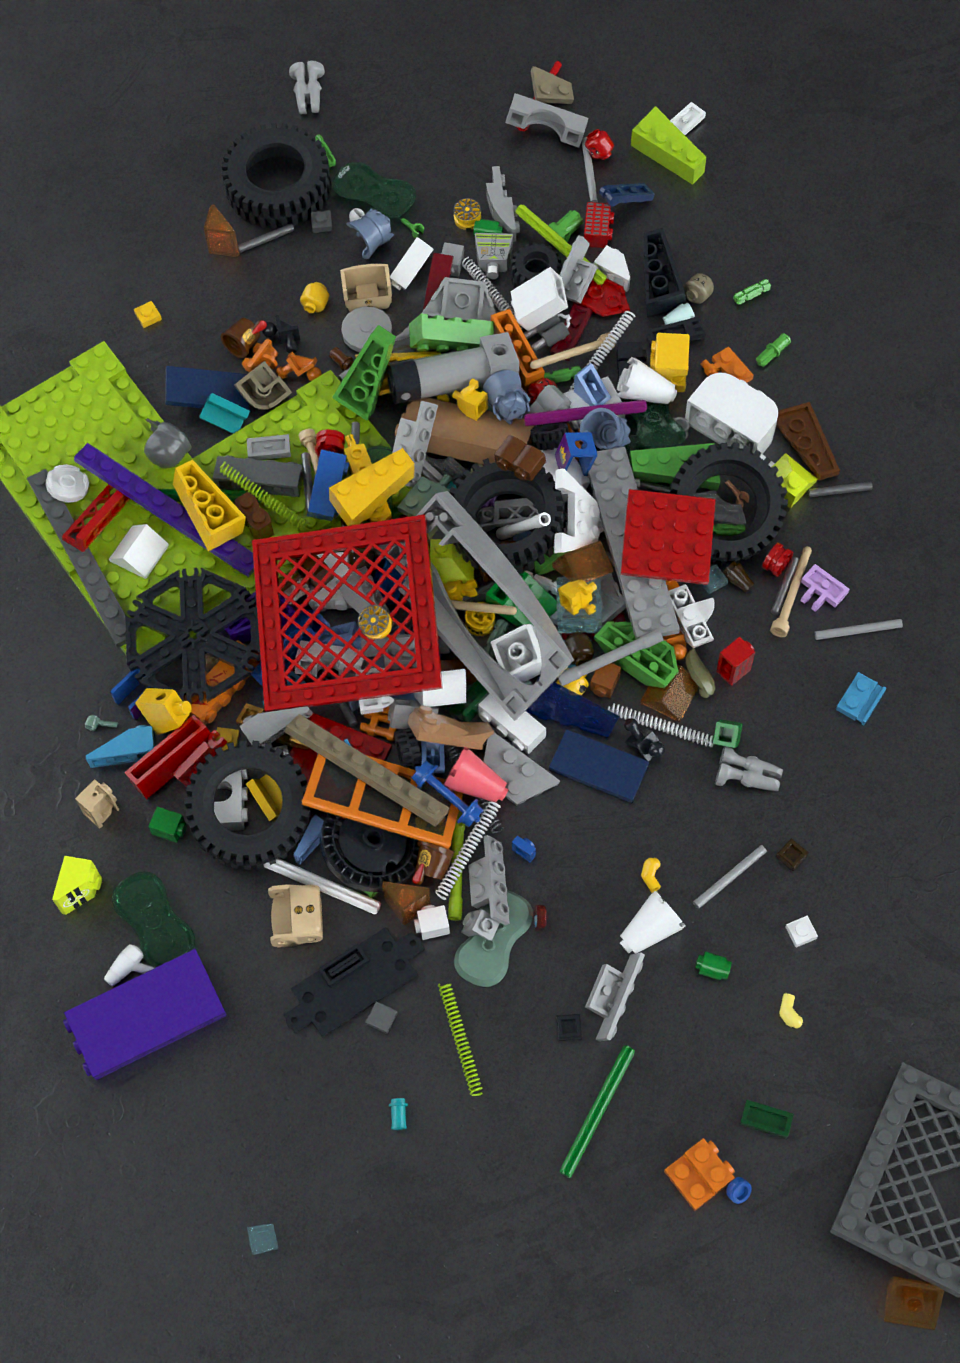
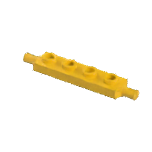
[344,434,392,522]

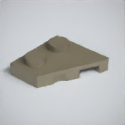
[531,66,574,104]

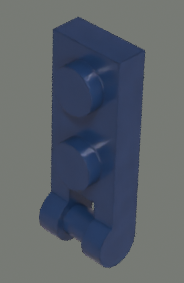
[599,183,655,207]

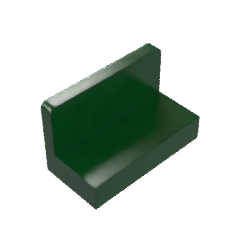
[449,680,490,722]

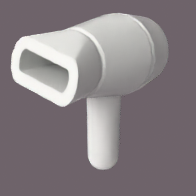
[104,944,156,987]

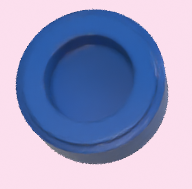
[726,1177,752,1204]

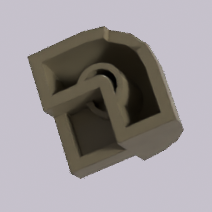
[234,361,292,409]

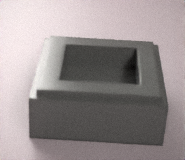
[366,1001,398,1034]

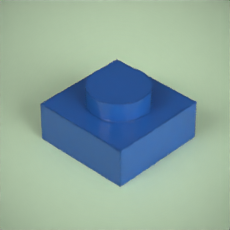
[512,836,536,863]

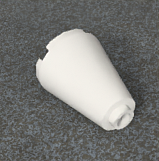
[617,357,677,404]
[620,891,685,954]

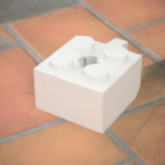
[491,624,542,683]

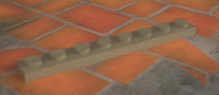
[285,714,449,827]

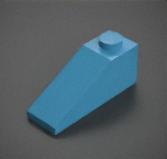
[86,725,156,768]

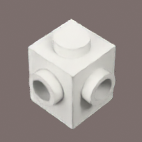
[414,905,450,940]

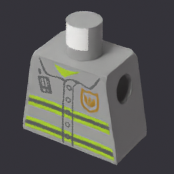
[475,233,513,279]

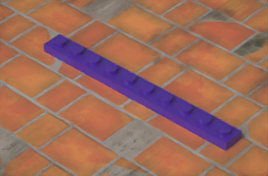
[74,443,254,577]

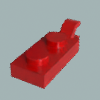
[173,730,227,787]

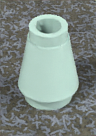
[663,303,695,325]

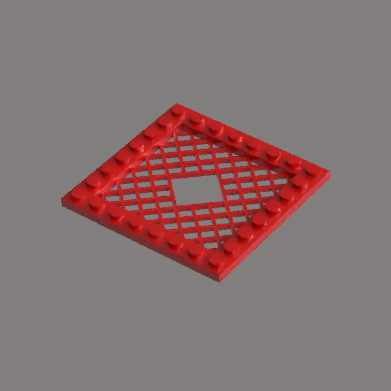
[252,514,443,712]

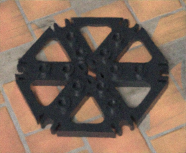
[125,567,260,704]

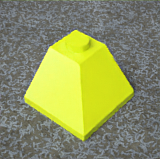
[771,453,818,508]
[430,539,474,584]

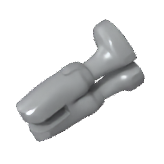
[289,61,325,114]
[715,746,783,791]

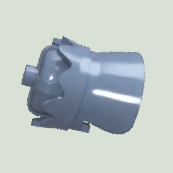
[346,208,394,259]
[482,370,530,424]
[580,408,631,451]

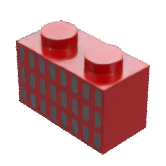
[584,202,614,248]
[716,637,755,686]

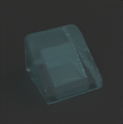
[247,1224,278,1255]

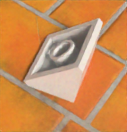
[109,524,169,579]
[414,669,466,707]

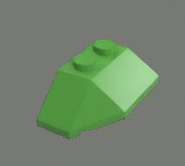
[594,621,678,688]

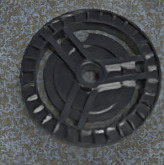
[320,791,420,892]

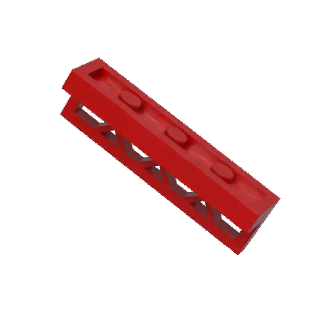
[62,484,130,552]

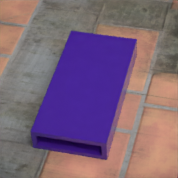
[63,949,227,1080]

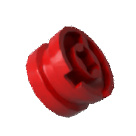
[315,429,345,456]
[762,542,794,577]

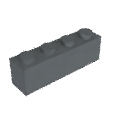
[213,455,303,497]

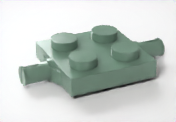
[397,474,452,517]

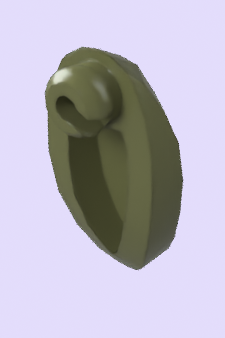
[686,648,715,698]

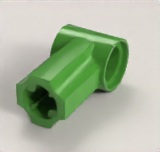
[549,210,583,242]

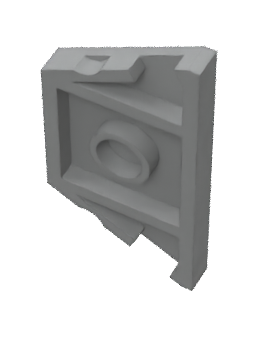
[422,277,496,322]
[550,568,626,634]
[483,732,560,806]

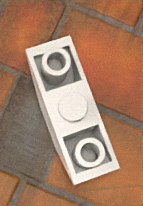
[669,584,714,648]

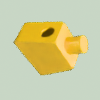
[135,688,191,735]

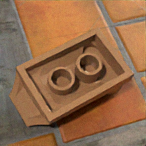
[407,705,494,750]

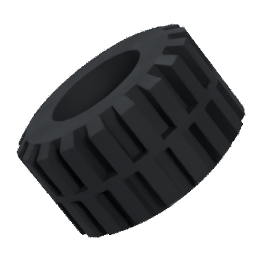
[511,243,562,288]

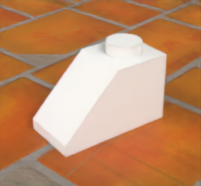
[594,246,630,292]

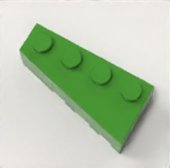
[409,313,494,352]
[332,325,396,421]
[628,443,720,491]

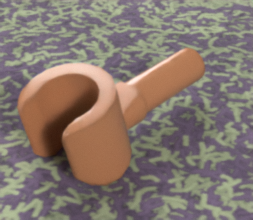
[725,480,749,508]

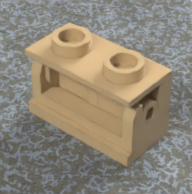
[75,779,119,829]

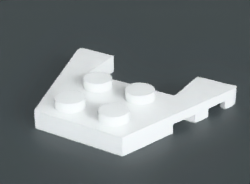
[554,468,600,554]

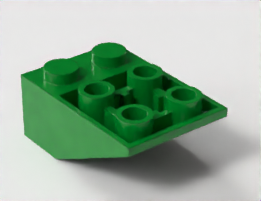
[486,570,562,628]

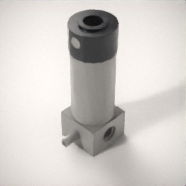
[387,332,519,404]

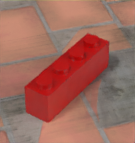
[124,715,210,799]

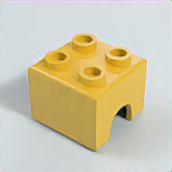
[650,333,690,392]

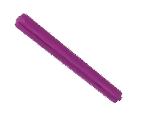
[524,400,647,426]

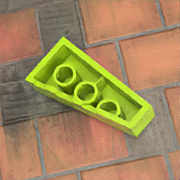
[631,106,706,185]

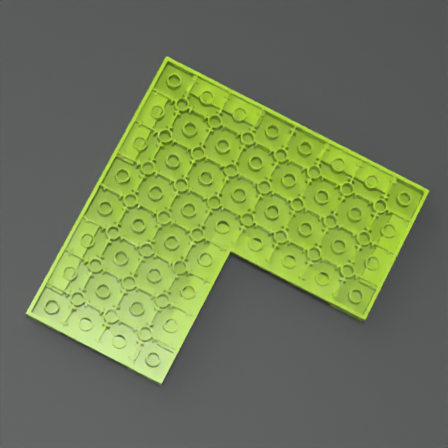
[0,341,413,655]

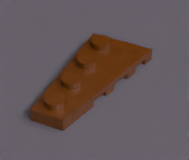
[776,402,840,480]

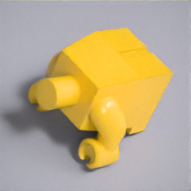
[452,379,488,421]
[558,579,597,615]

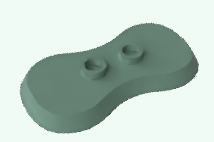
[454,891,533,987]

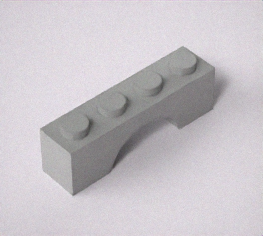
[505,93,588,147]

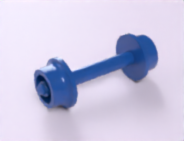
[412,761,484,827]

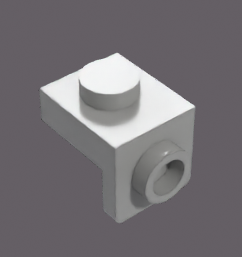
[461,909,500,941]

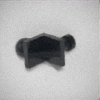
[262,315,300,353]
[624,718,665,761]

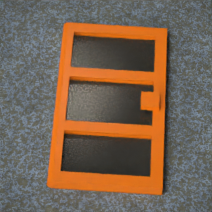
[301,753,463,849]

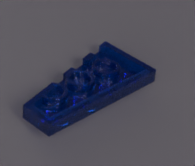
[526,675,619,737]

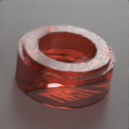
[534,905,546,929]

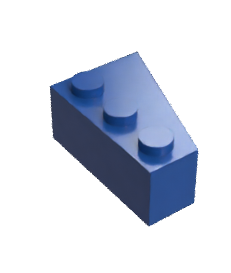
[307,449,349,521]

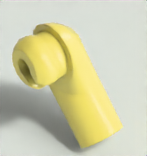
[779,993,803,1029]

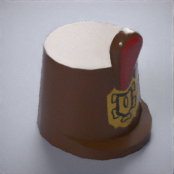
[220,318,267,358]
[412,840,455,885]

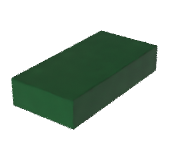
[740,1100,794,1139]

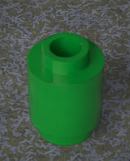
[473,219,503,237]
[695,951,732,980]

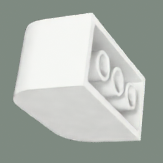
[685,373,778,454]

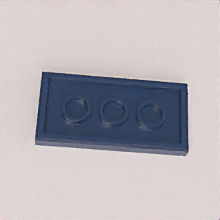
[165,366,249,410]
[549,729,649,803]

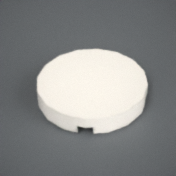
[45,464,89,502]

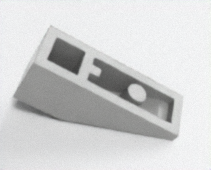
[239,706,313,747]

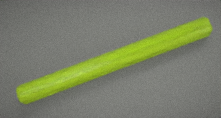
[515,204,607,285]

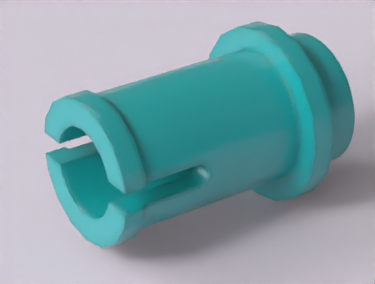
[389,1098,408,1130]

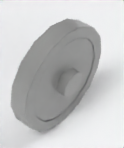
[341,306,392,353]

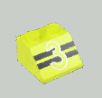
[52,856,102,915]

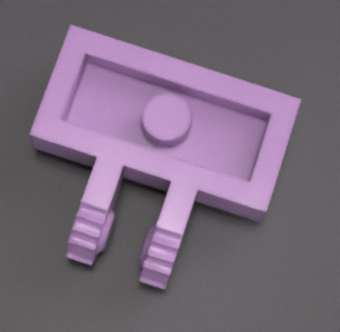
[800,564,850,612]

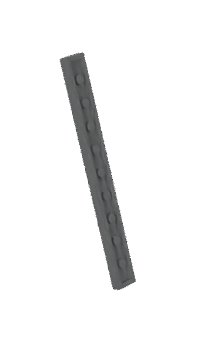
[27,469,137,648]

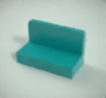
[199,393,250,434]

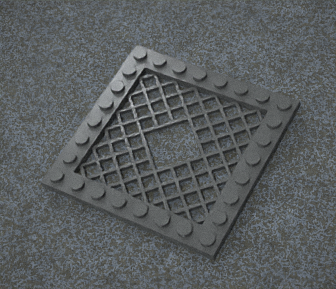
[830,1062,960,1298]

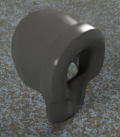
[144,418,192,468]

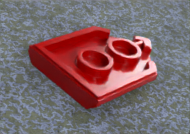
[572,278,630,317]

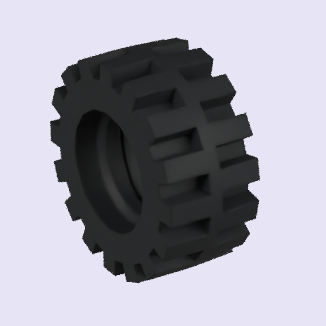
[530,422,569,450]
[394,728,422,769]

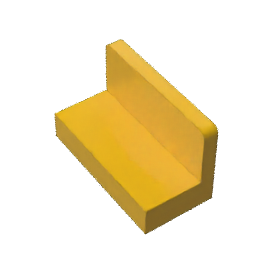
[246,774,283,822]

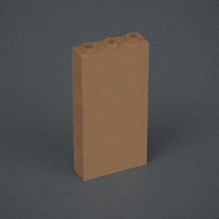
[395,398,536,465]

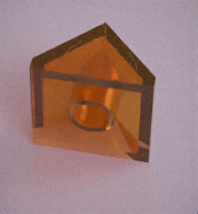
[204,204,240,257]
[552,541,613,582]
[640,666,699,722]
[382,881,431,925]
[884,1276,944,1330]

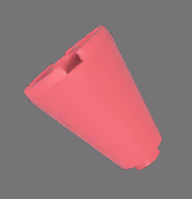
[443,747,509,803]

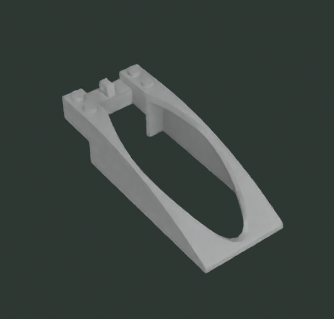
[385,491,574,721]

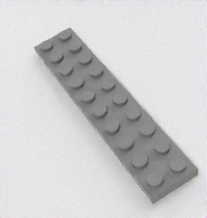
[588,447,680,639]

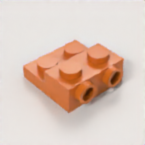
[664,1138,735,1211]

